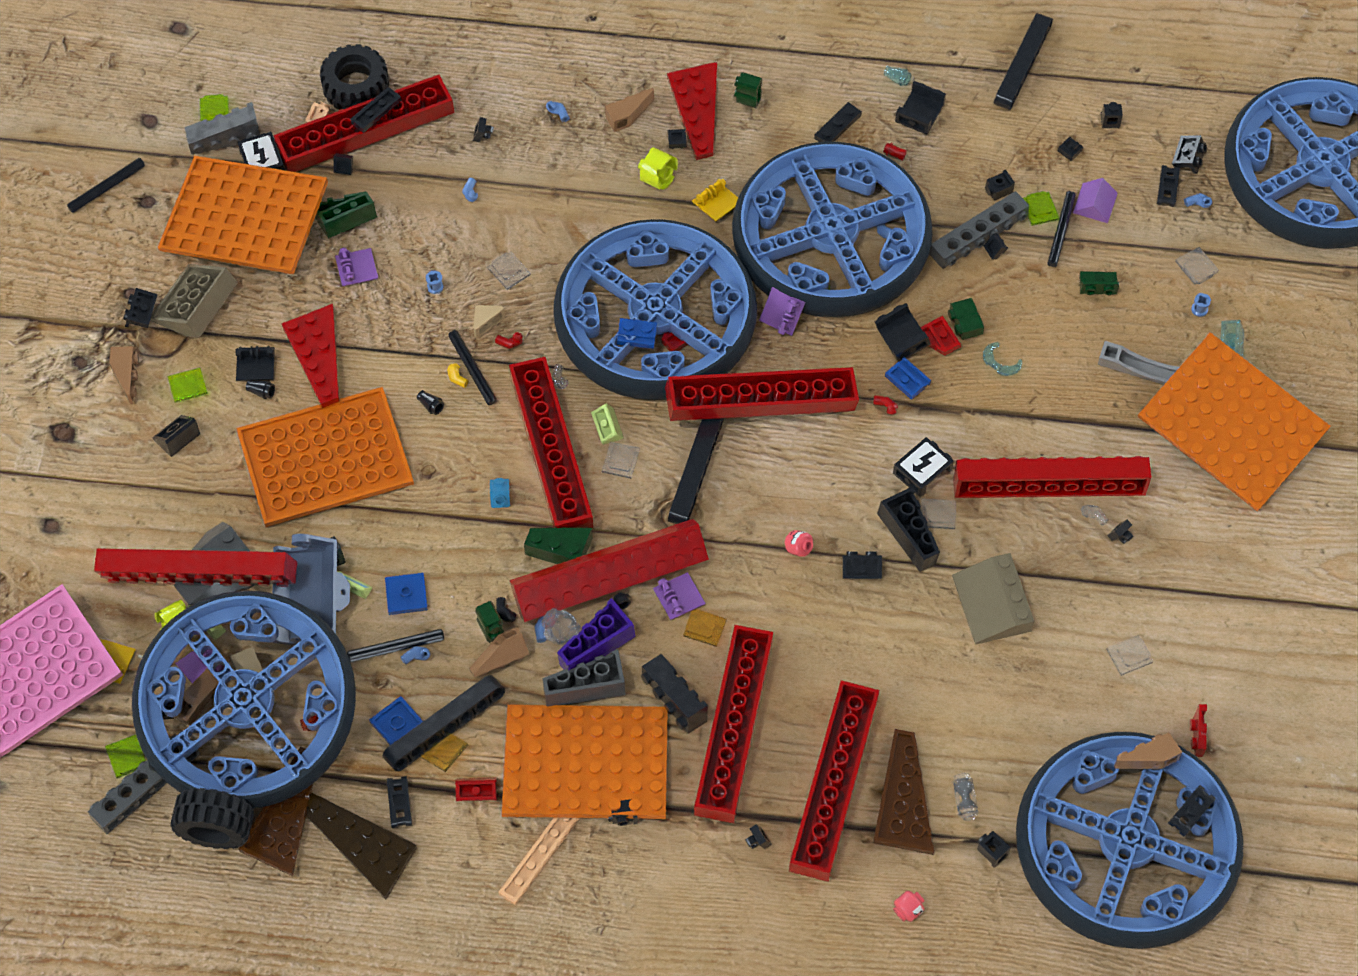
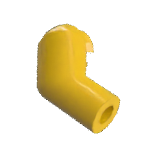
[447,363,469,388]

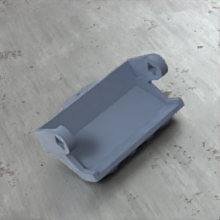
[272,534,350,645]

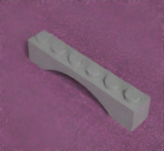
[1098,341,1179,385]

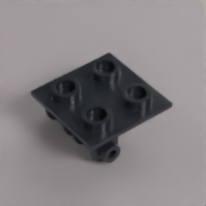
[235,346,275,381]

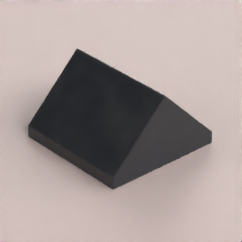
[152,415,200,457]

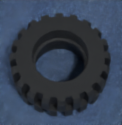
[320,44,389,110]
[170,788,254,849]

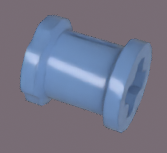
[426,271,443,294]
[1191,293,1211,317]

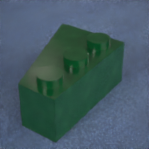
[315,191,377,239]
[524,528,593,564]

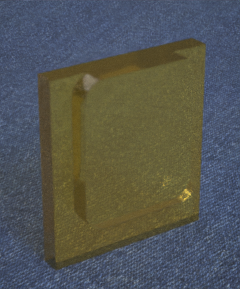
[683,609,727,647]
[421,733,468,772]

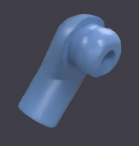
[546,101,570,122]
[462,178,478,202]
[534,615,554,643]

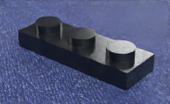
[350,87,402,133]
[814,102,862,142]

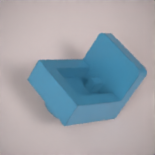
[490,478,510,508]

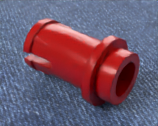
[883,142,907,161]

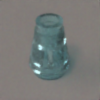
[884,66,911,86]

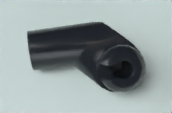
[496,597,516,622]

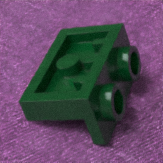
[1079,271,1119,295]

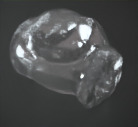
[541,608,581,645]

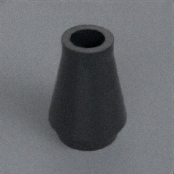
[246,380,275,399]
[417,390,444,415]

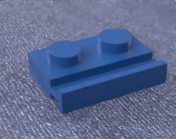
[617,318,657,349]
[885,357,931,400]

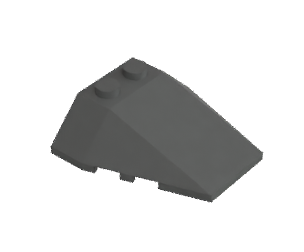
[174,522,256,605]

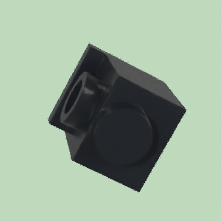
[1100,102,1123,128]
[985,169,1015,201]
[608,799,638,826]
[977,831,1011,868]

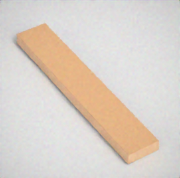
[498,818,580,906]

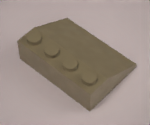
[150,264,238,338]
[952,553,1034,645]

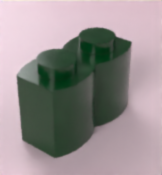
[734,72,762,109]
[948,298,984,340]
[475,601,504,643]

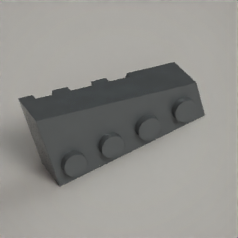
[542,649,626,707]

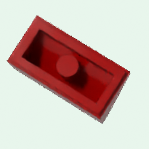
[455,777,497,801]

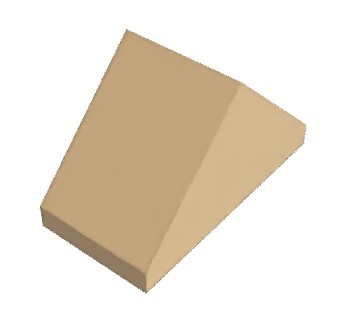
[473,305,505,339]

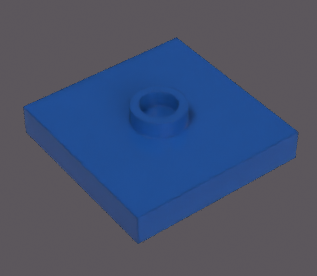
[385,573,428,615]
[369,696,423,745]

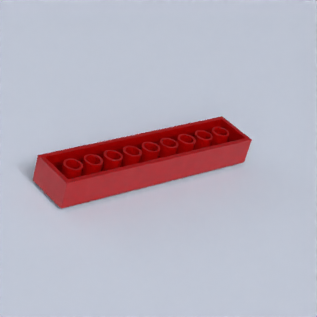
[273,74,454,172]
[509,357,593,528]
[665,367,859,421]
[953,456,1152,498]
[509,519,709,622]
[94,548,298,587]
[694,625,774,823]
[789,680,880,882]

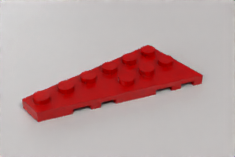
[667,62,717,160]
[281,303,340,408]

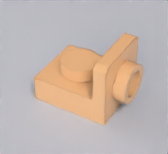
[305,102,334,123]

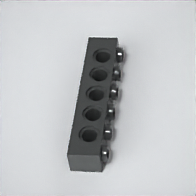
[929,191,1029,269]
[88,731,200,835]

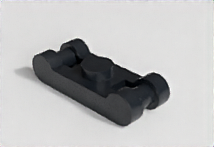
[1156,165,1180,207]
[387,776,412,828]
[1168,785,1216,837]

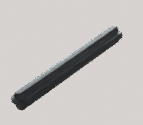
[67,158,145,213]
[1047,191,1076,267]
[448,330,497,406]
[347,629,444,662]

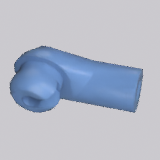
[1184,193,1212,208]
[877,223,892,239]
[400,646,430,664]

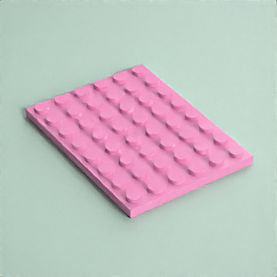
[0,584,123,758]

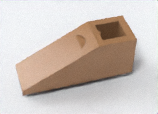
[605,88,654,132]
[109,346,139,404]
[469,627,529,677]
[172,668,219,726]
[1114,732,1182,769]

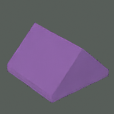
[1073,178,1118,223]

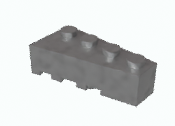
[184,102,260,155]

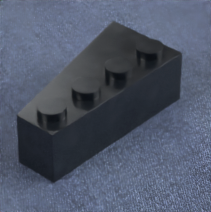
[877,486,940,572]
[641,654,708,734]

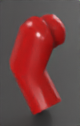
[495,332,523,349]
[873,395,898,415]

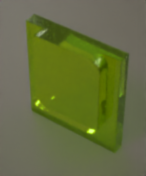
[200,94,229,121]
[1023,191,1059,226]
[167,368,208,403]
[105,734,145,778]

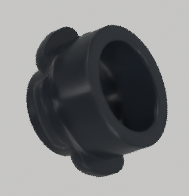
[613,592,631,610]

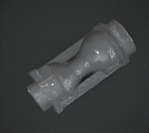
[953,773,979,821]

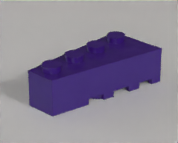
[557,598,636,670]

